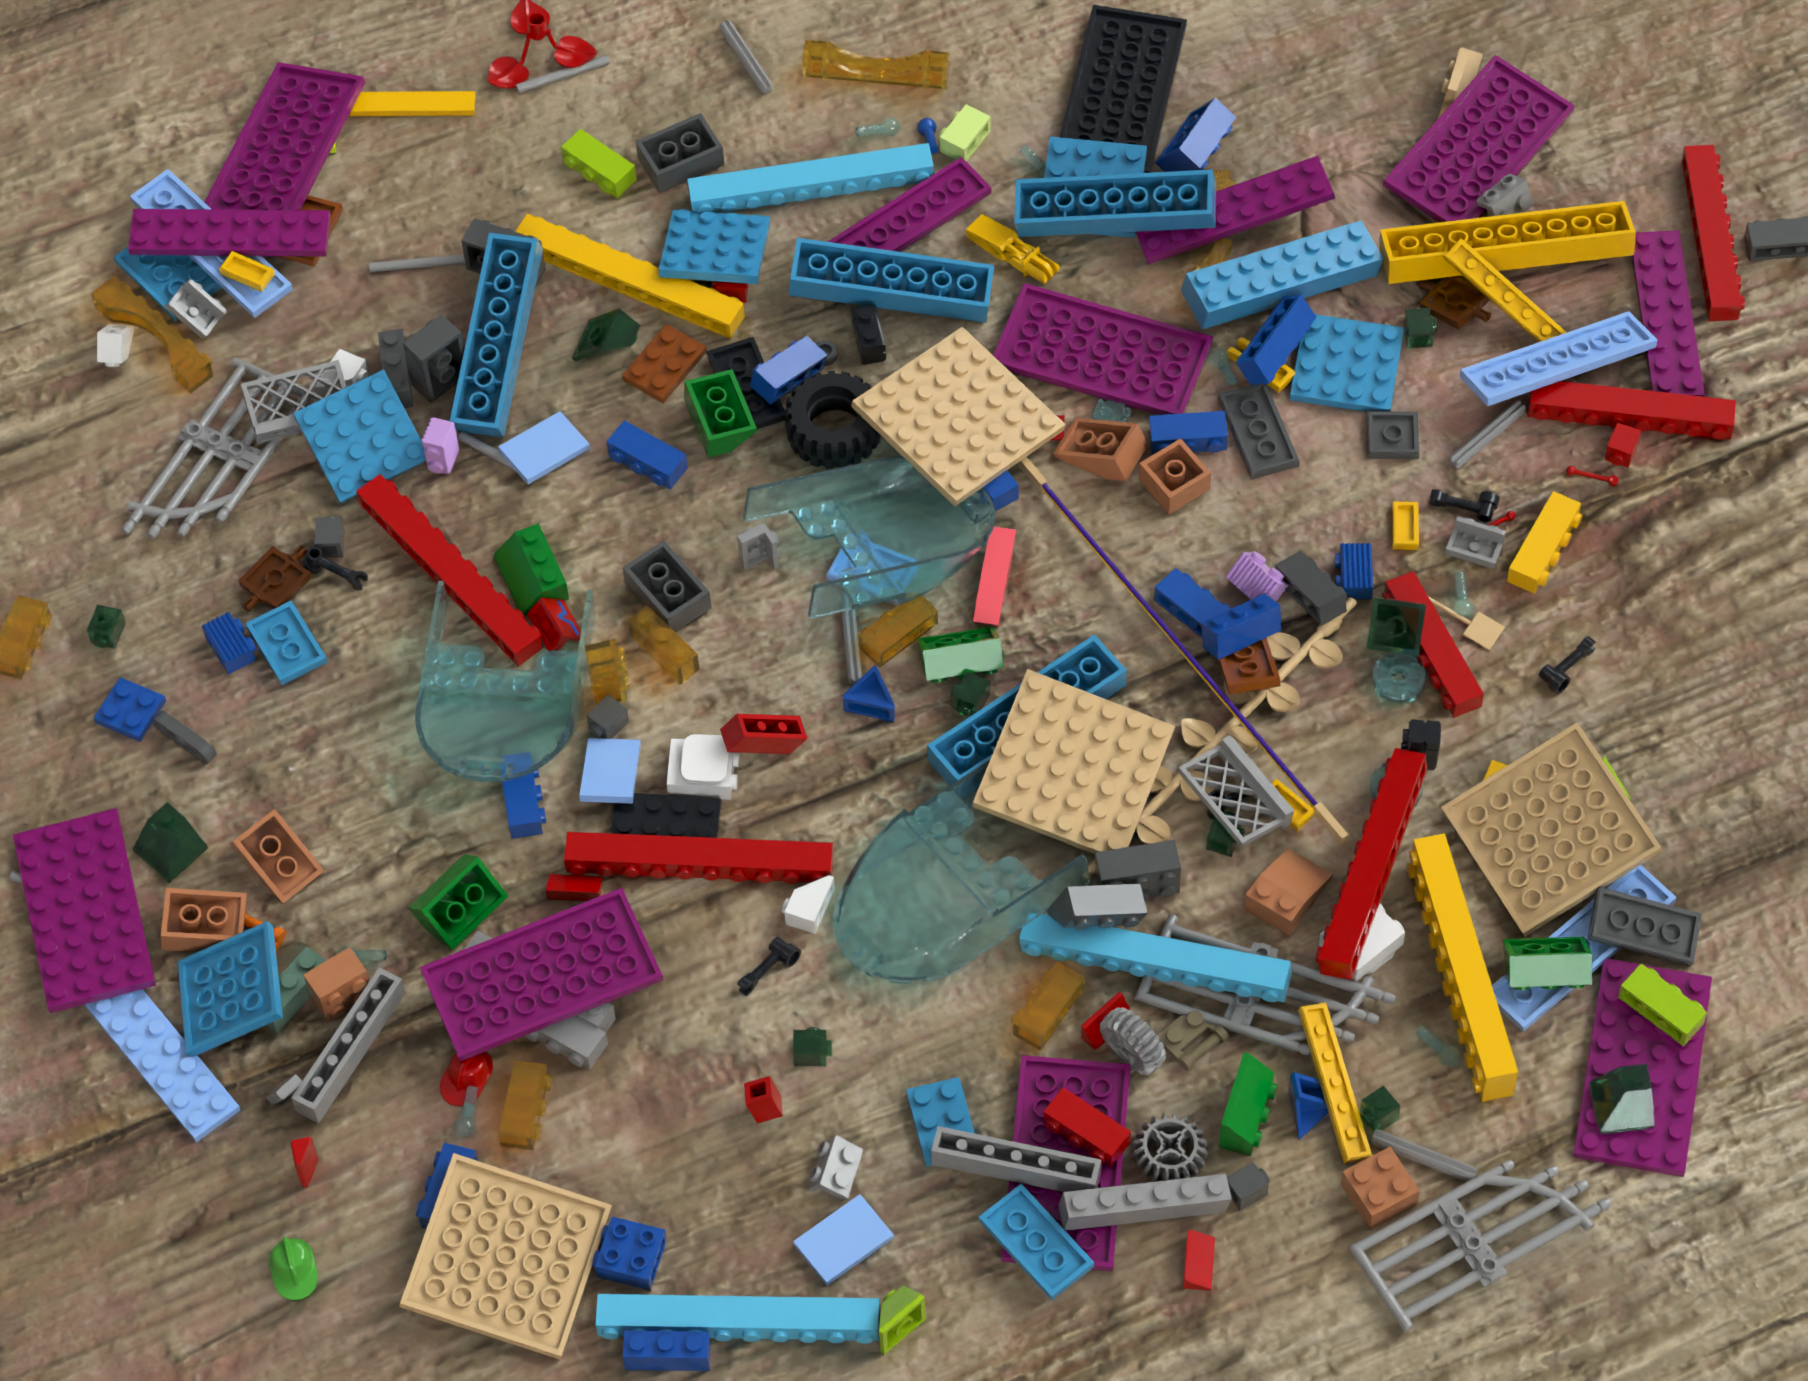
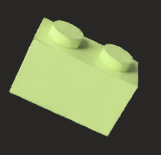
[938,104,991,162]

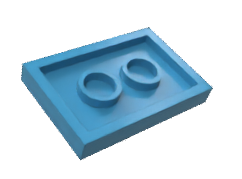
[245,600,328,686]
[906,1077,975,1167]

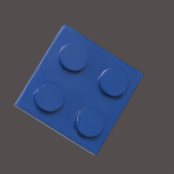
[94,677,166,742]

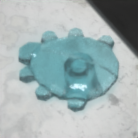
[1093,399,1132,422]

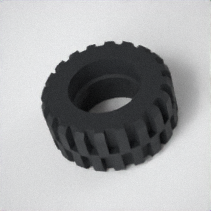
[785,371,881,470]

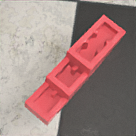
[973,526,1017,627]

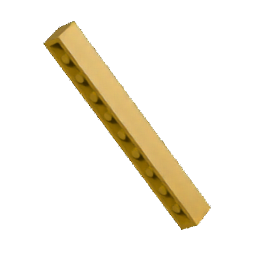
[515,214,745,339]

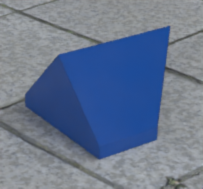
[843,664,895,722]
[1288,1072,1329,1140]

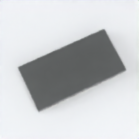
[1218,384,1300,480]
[1587,887,1702,967]

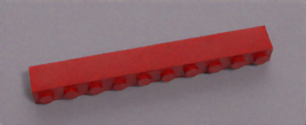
[356,474,542,667]
[1315,748,1427,980]
[564,832,834,884]

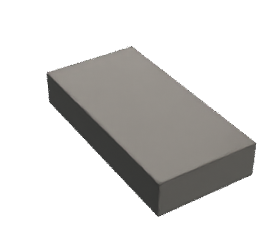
[265,1074,302,1105]

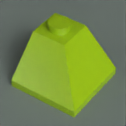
[879,1286,926,1355]

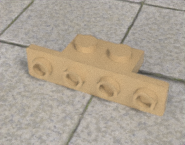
[1438,48,1483,119]

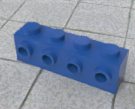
[1235,294,1316,385]

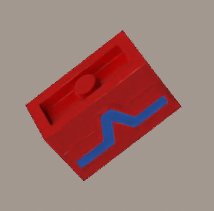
[527,597,585,654]

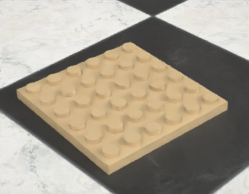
[851,327,1066,506]
[972,669,1175,854]
[1441,722,1663,937]
[399,1153,612,1360]

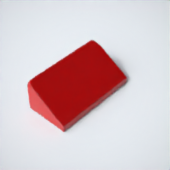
[545,874,603,901]
[1081,992,1130,1050]
[290,1137,318,1188]
[1183,1230,1215,1291]

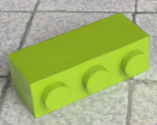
[561,128,637,198]
[1618,963,1707,1047]

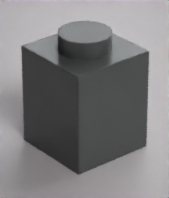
[314,516,345,557]
[587,694,629,739]
[1227,1162,1270,1211]

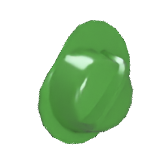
[269,1237,318,1301]

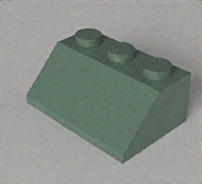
[267,944,326,1033]

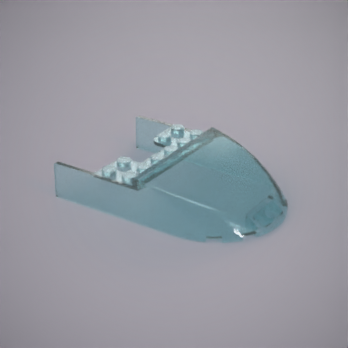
[743,456,995,619]
[415,581,596,782]
[833,760,1090,984]

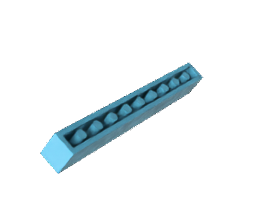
[687,143,934,214]
[1019,911,1292,1002]
[596,1294,880,1344]

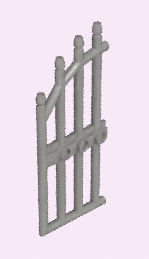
[122,357,313,539]
[1134,914,1396,1055]
[1348,1159,1611,1332]

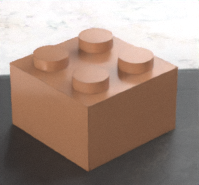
[1139,438,1211,515]
[303,947,369,1023]
[1341,1146,1420,1229]

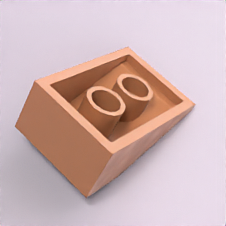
[1053,418,1149,481]
[230,809,324,904]
[1244,848,1333,936]
[161,888,247,952]

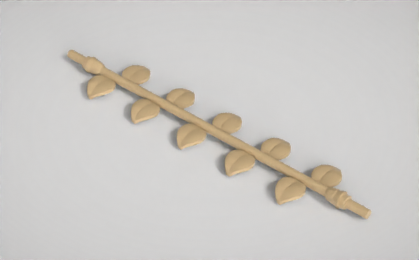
[1079,597,1357,882]

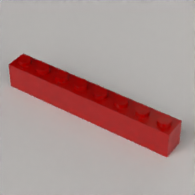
[1681,145,1745,322]
[1528,381,1736,440]

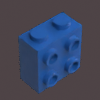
[592,1216,667,1291]

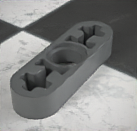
[152,711,217,764]

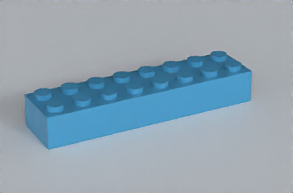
[1014,170,1216,237]
[1181,220,1384,330]
[450,233,543,438]
[789,238,994,323]
[927,634,1127,797]

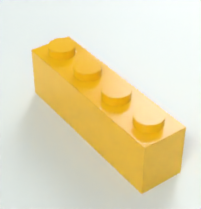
[1507,491,1583,594]

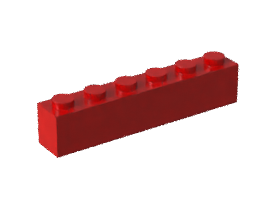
[1382,571,1484,718]

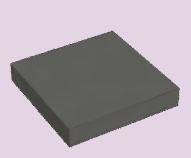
[1366,411,1419,459]

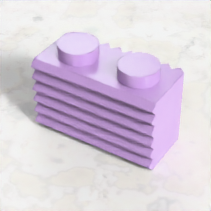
[421,417,460,474]
[1226,551,1288,602]

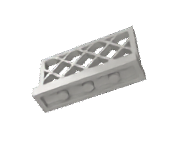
[240,360,347,444]
[1177,735,1294,847]

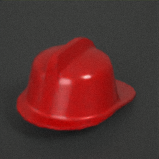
[440,1052,493,1107]

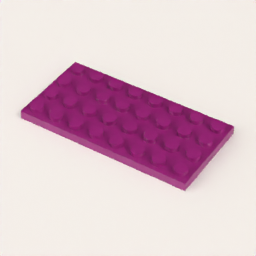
[1383,55,1575,222]
[204,62,366,210]
[993,283,1213,415]
[13,808,156,1013]
[420,888,663,1061]
[1573,958,1712,1177]
[1001,1055,1131,1272]

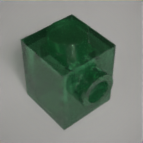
[1403,307,1437,349]
[87,604,126,649]
[951,672,990,716]
[1206,812,1245,857]
[793,1027,832,1066]
[1360,1085,1400,1132]

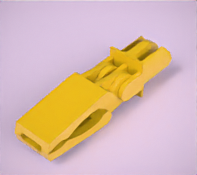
[965,214,1060,285]

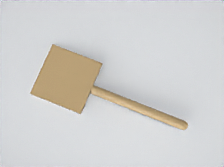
[1428,596,1505,651]

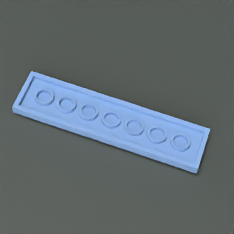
[130,169,293,318]
[1460,311,1657,406]
[1492,865,1677,1032]
[84,989,241,1143]

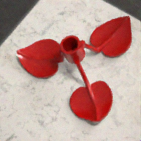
[488,0,597,89]

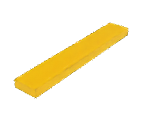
[349,91,476,116]
[1443,238,1567,342]
[1298,1002,1372,1164]

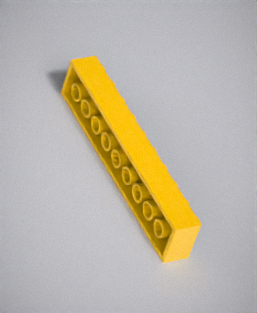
[1379,201,1636,284]
[1407,833,1518,1102]

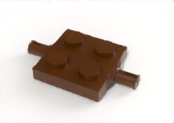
[1419,276,1491,330]
[238,545,312,612]

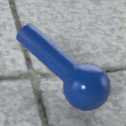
[917,118,938,154]

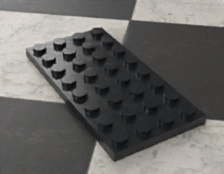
[1059,5,1187,173]

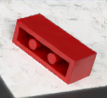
[720,714,807,754]
[1043,1087,1131,1167]

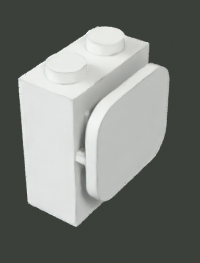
[667,734,740,800]
[1319,904,1405,982]

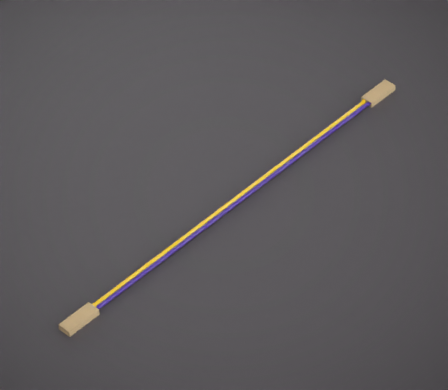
[1017,457,1349,847]

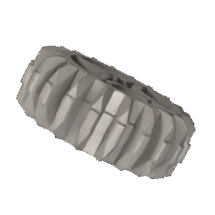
[1100,1007,1166,1075]
[1133,1113,1208,1182]

